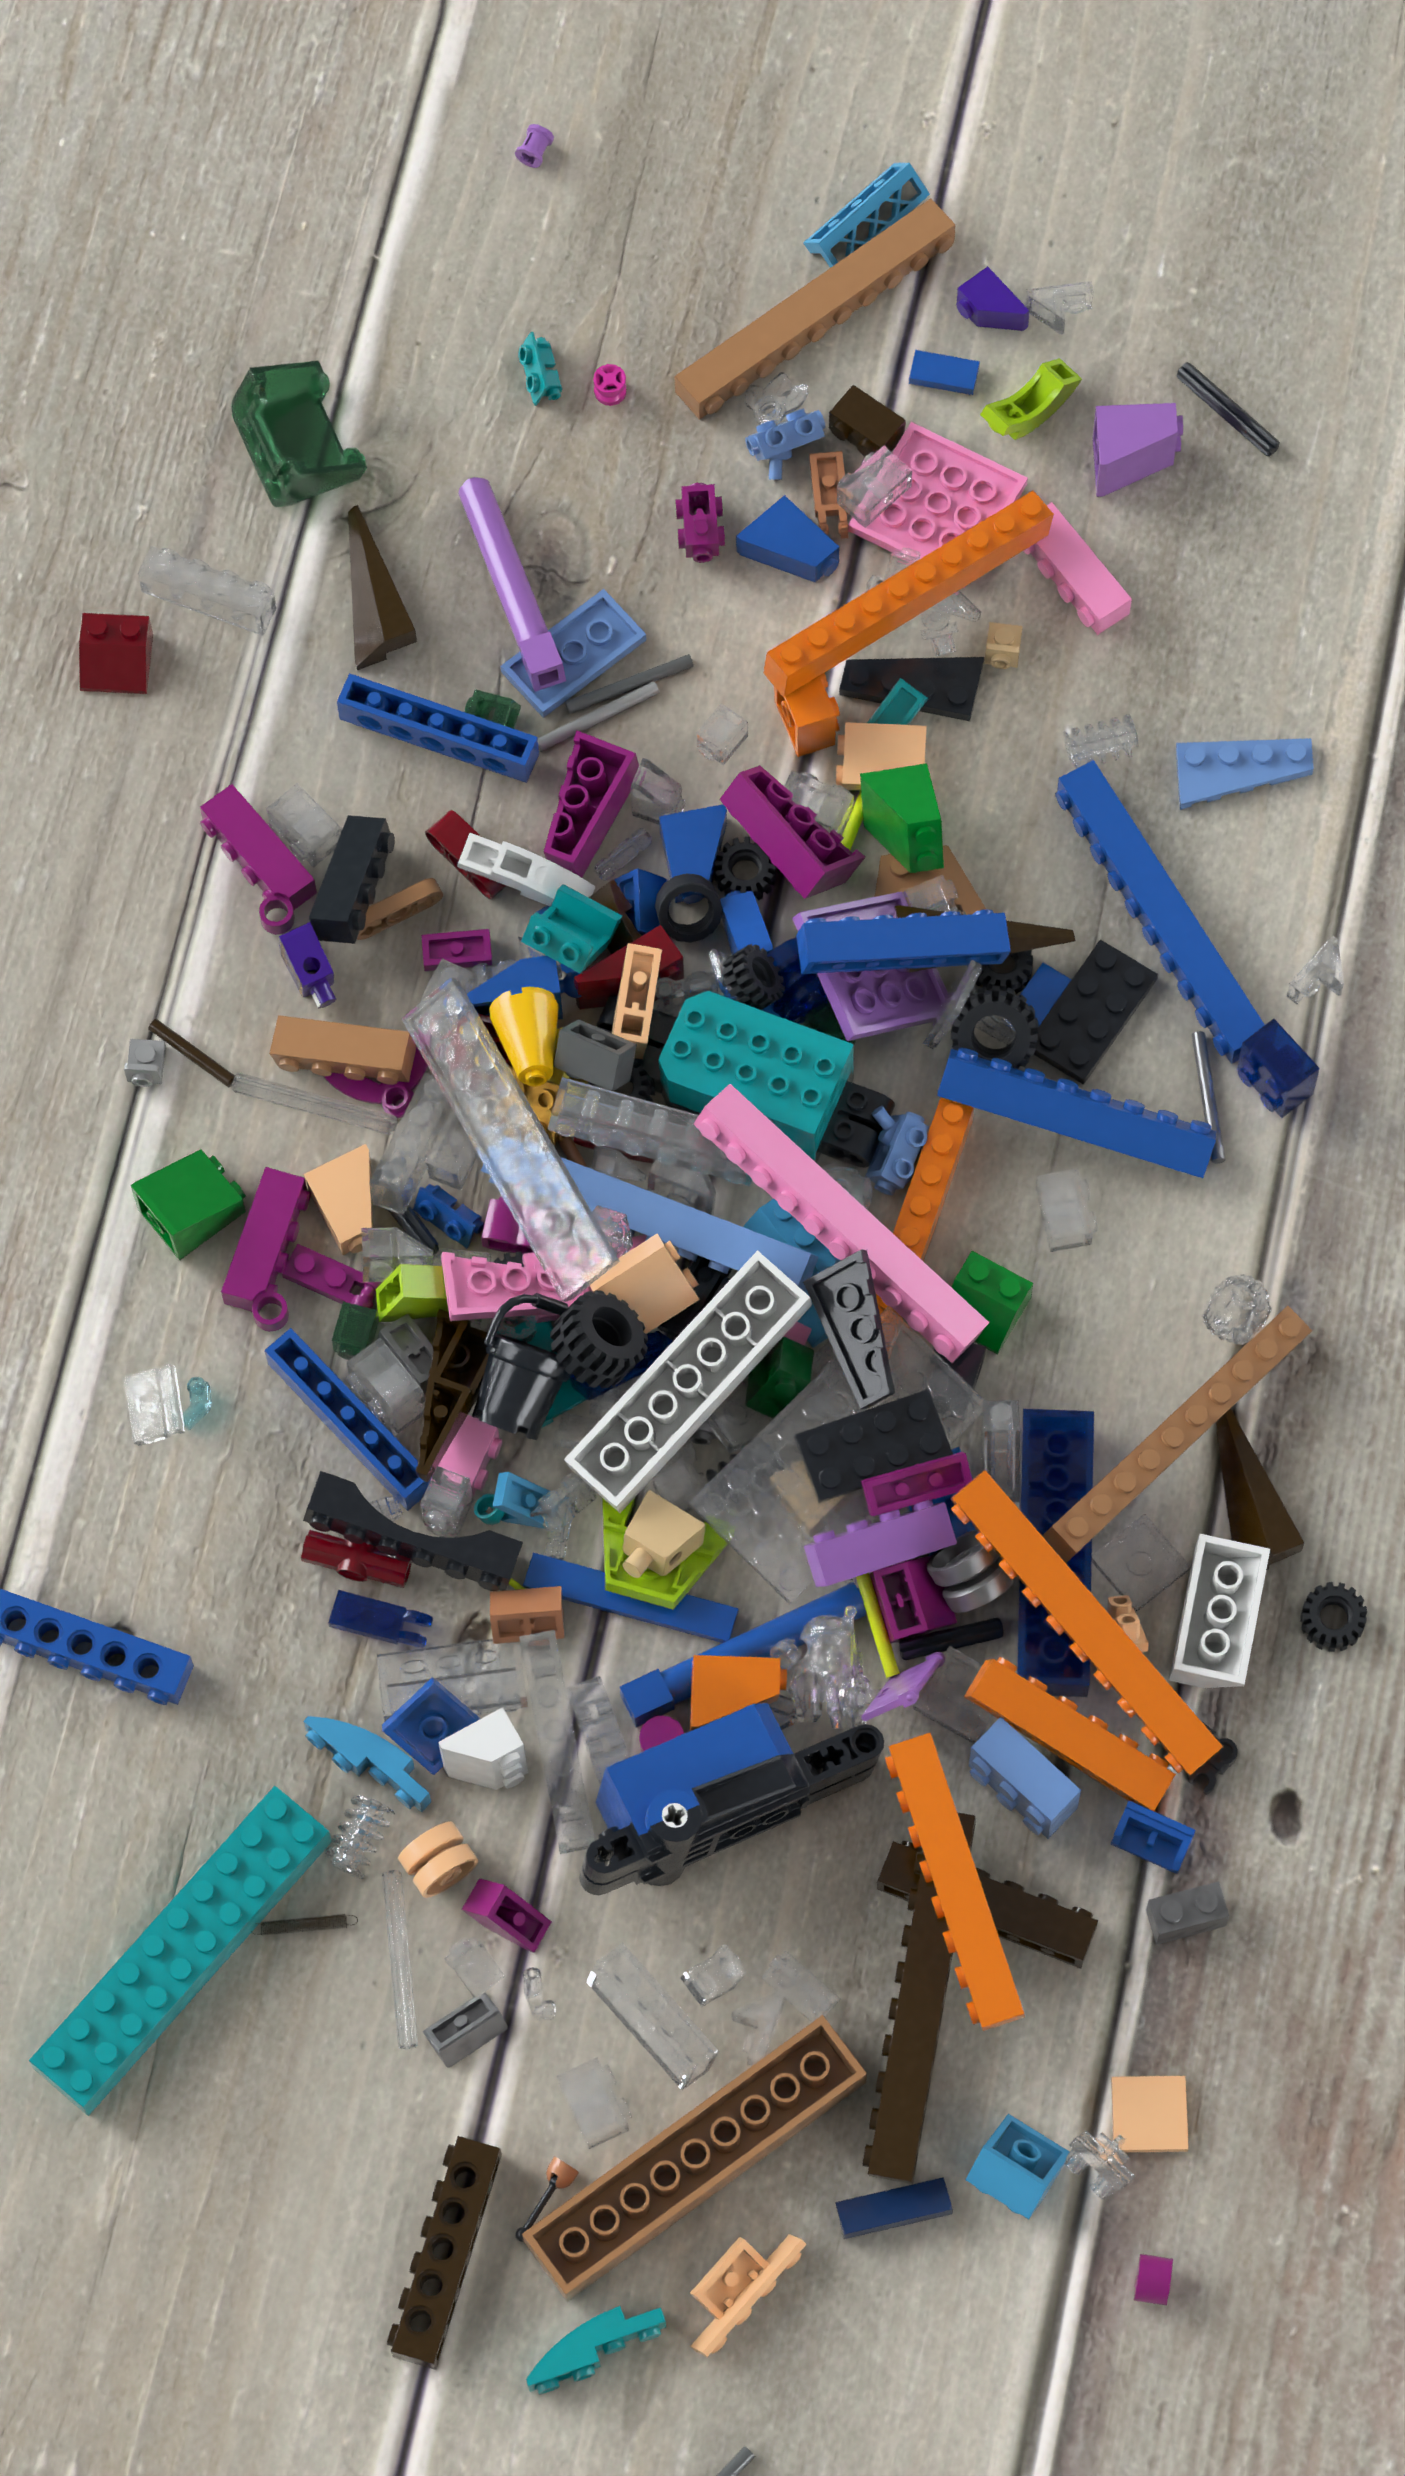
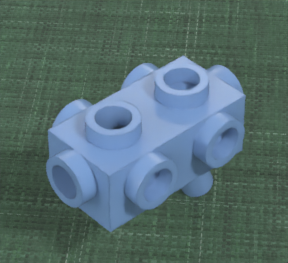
[745,408,826,480]
[865,1106,930,1195]

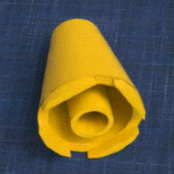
[489,987,559,1087]

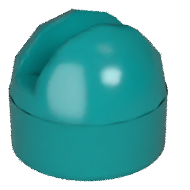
[474,1494,505,1525]

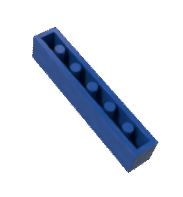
[796,909,1011,974]
[264,1328,434,1511]

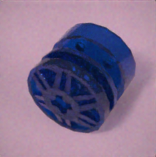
[767,937,830,1024]

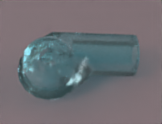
[177,1376,212,1430]

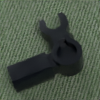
[1188,1722,1238,1795]

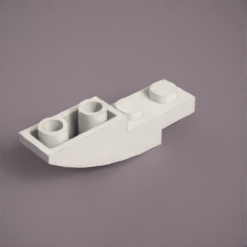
[457,833,595,906]

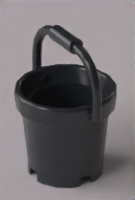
[472,1293,573,1440]

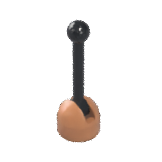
[515,2156,579,2242]

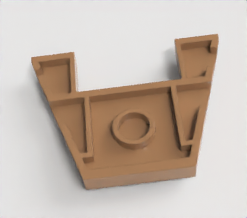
[874,845,986,915]

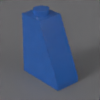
[736,495,839,583]
[659,804,727,904]
[720,891,774,964]

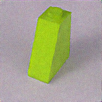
[376,1264,449,1322]

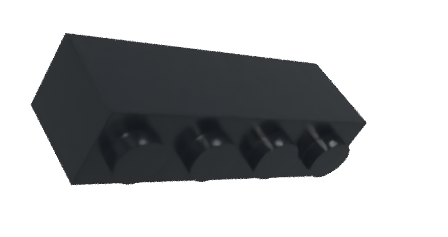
[308,815,395,944]

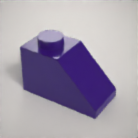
[956,266,1029,331]

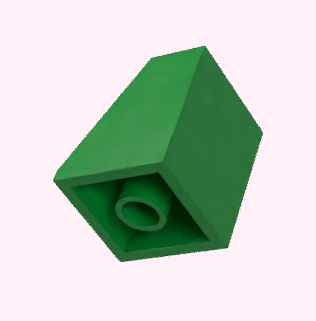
[860,763,944,873]
[130,1149,246,1261]

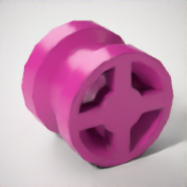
[593,364,627,406]

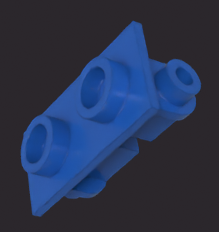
[413,1184,485,1249]

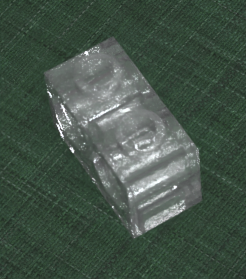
[420,1466,474,1537]

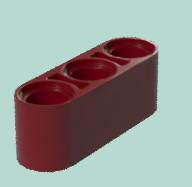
[425,810,506,899]

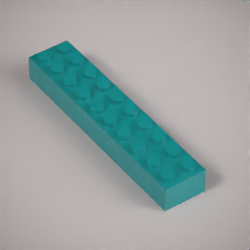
[29,1785,332,2116]

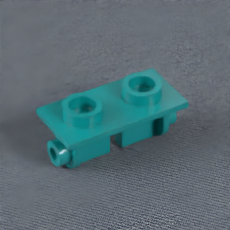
[518,332,563,406]

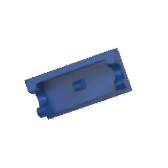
[1111,1800,1196,1874]

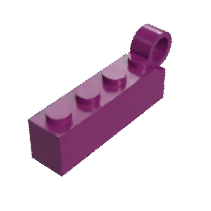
[200,784,317,935]
[221,1167,311,1332]

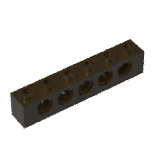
[387,2136,502,2370]

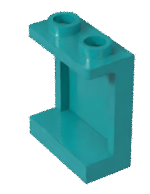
[521,884,622,974]

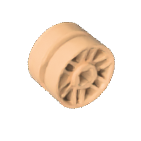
[398,1821,478,1898]

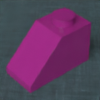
[461,1878,552,1953]

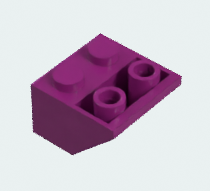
[870,1555,957,1643]

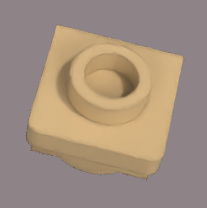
[984,622,1023,669]

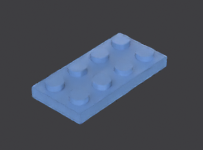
[500,589,647,718]

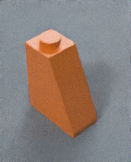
[690,1655,787,1731]

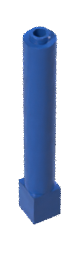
[619,1582,867,1727]

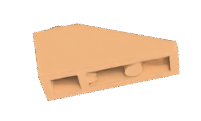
[612,943,662,1060]

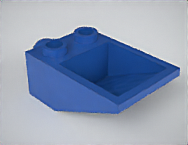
[457,956,581,1020]

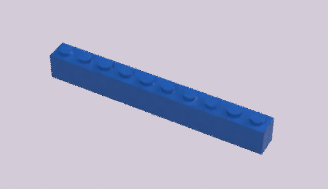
[1055,760,1270,1064]

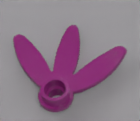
[323,1023,434,1118]

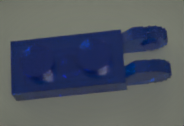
[328,1590,434,1648]

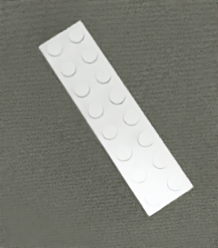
[564,1250,812,1513]

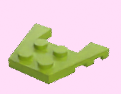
[602,1498,737,1610]

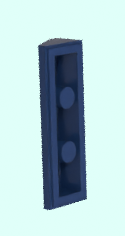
[835,2177,953,2239]

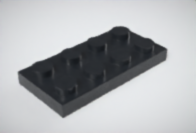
[1034,939,1158,1085]
[794,1389,953,1504]

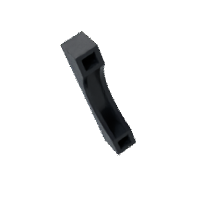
[303,1471,523,1591]

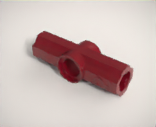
[301,1530,412,1588]

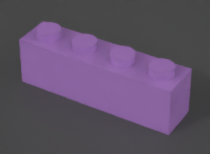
[804,1500,957,1587]

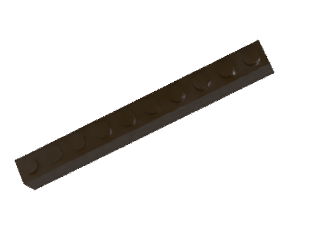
[862,1812,976,2184]

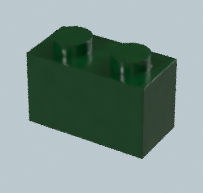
[745,1336,814,1419]

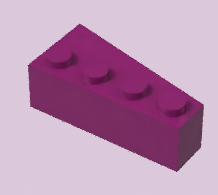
[544,730,641,878]
[719,765,865,899]

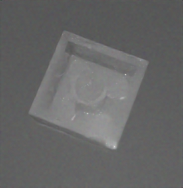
[346,1338,425,1436]

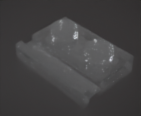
[124,1364,185,1446]

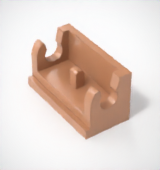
[490,1586,565,1644]

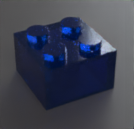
[1237,1019,1320,1118]

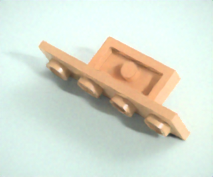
[690,2234,806,2357]

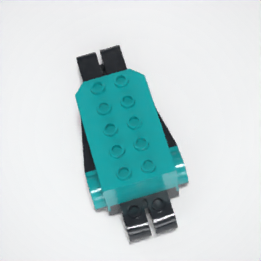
[596,991,895,1168]

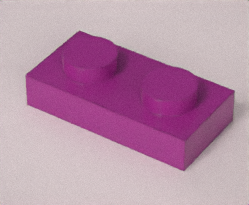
[421,929,493,971]

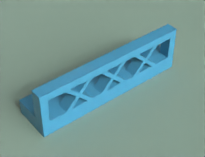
[803,163,930,268]

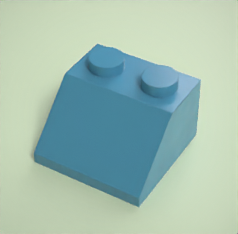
[965,2114,1071,2219]

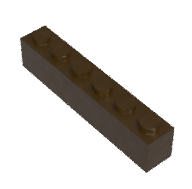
[877,1841,1098,1969]

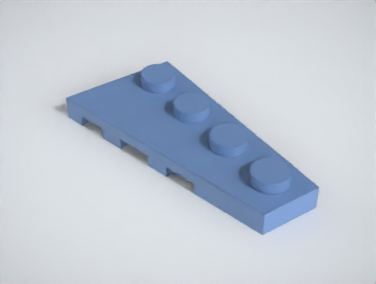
[1176,738,1314,810]

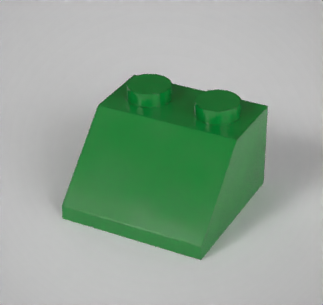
[951,1251,1033,1355]

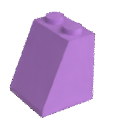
[1092,403,1183,497]

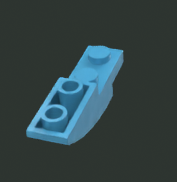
[303,1716,431,1812]

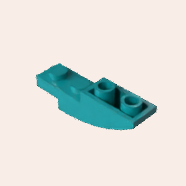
[526,2306,666,2394]

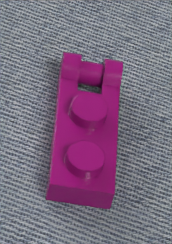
[282,1243,383,1314]

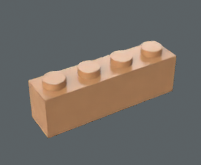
[269,1015,417,1085]

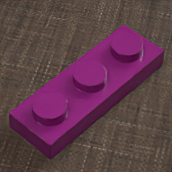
[861,1452,972,1516]

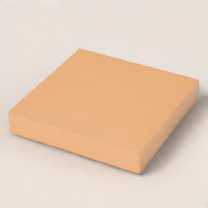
[1111,2076,1189,2153]

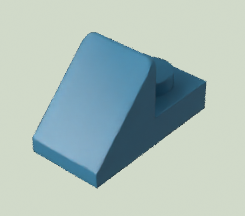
[492,1472,559,1529]

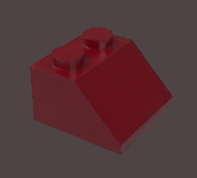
[79,613,153,694]

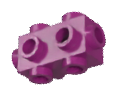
[675,483,725,563]

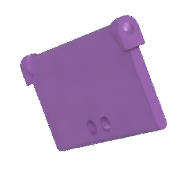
[861,1652,946,1721]

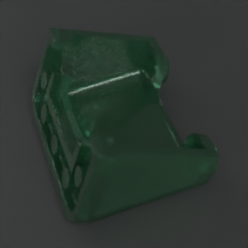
[231,360,367,507]

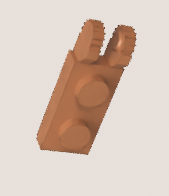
[809,451,848,539]

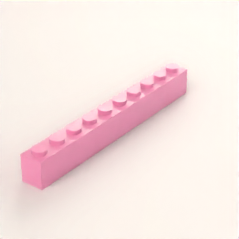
[693,1084,990,1363]

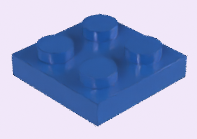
[382,1677,481,1775]

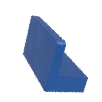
[614,868,670,937]

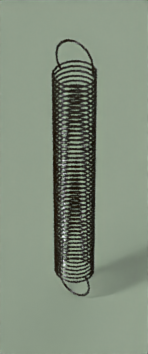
[251,1914,358,1935]

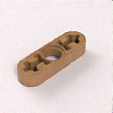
[357,878,443,940]

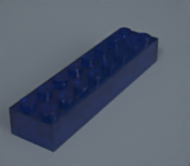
[1016,1409,1094,1697]

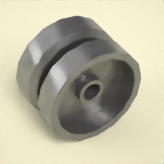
[927,1529,1018,1613]

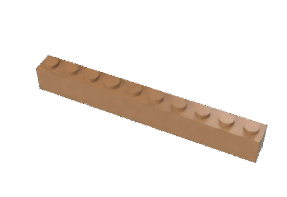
[675,198,956,420]
[1043,1306,1312,1563]

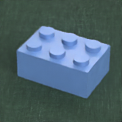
[969,1717,1081,1839]

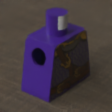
[279,922,336,1008]

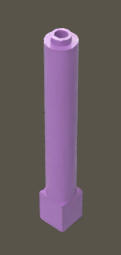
[458,477,566,692]

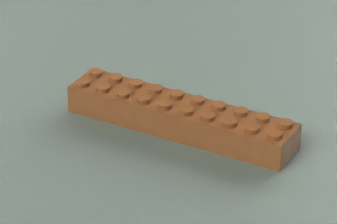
[522,2015,867,2302]

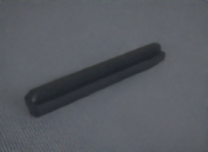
[1177,362,1280,457]

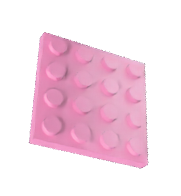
[848,422,1028,588]

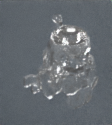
[788,1605,881,1729]

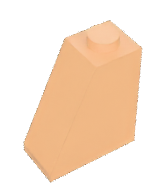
[303,1144,374,1255]

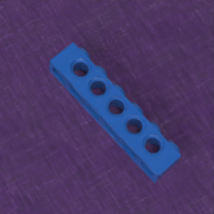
[337,673,539,783]
[0,1589,194,1705]

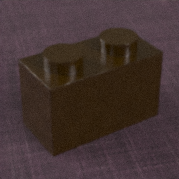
[829,385,906,463]

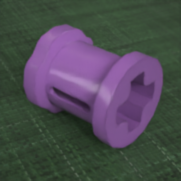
[515,124,554,168]

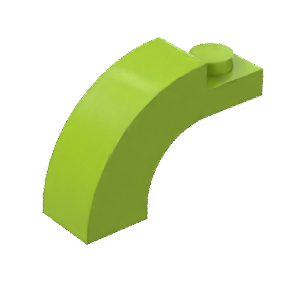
[980,358,1082,440]

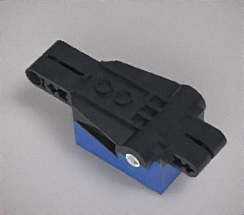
[579,1703,884,1896]

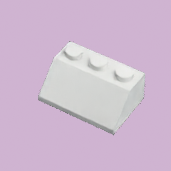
[438,1707,528,1790]

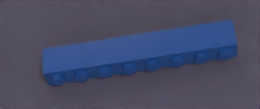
[937,1048,1217,1178]

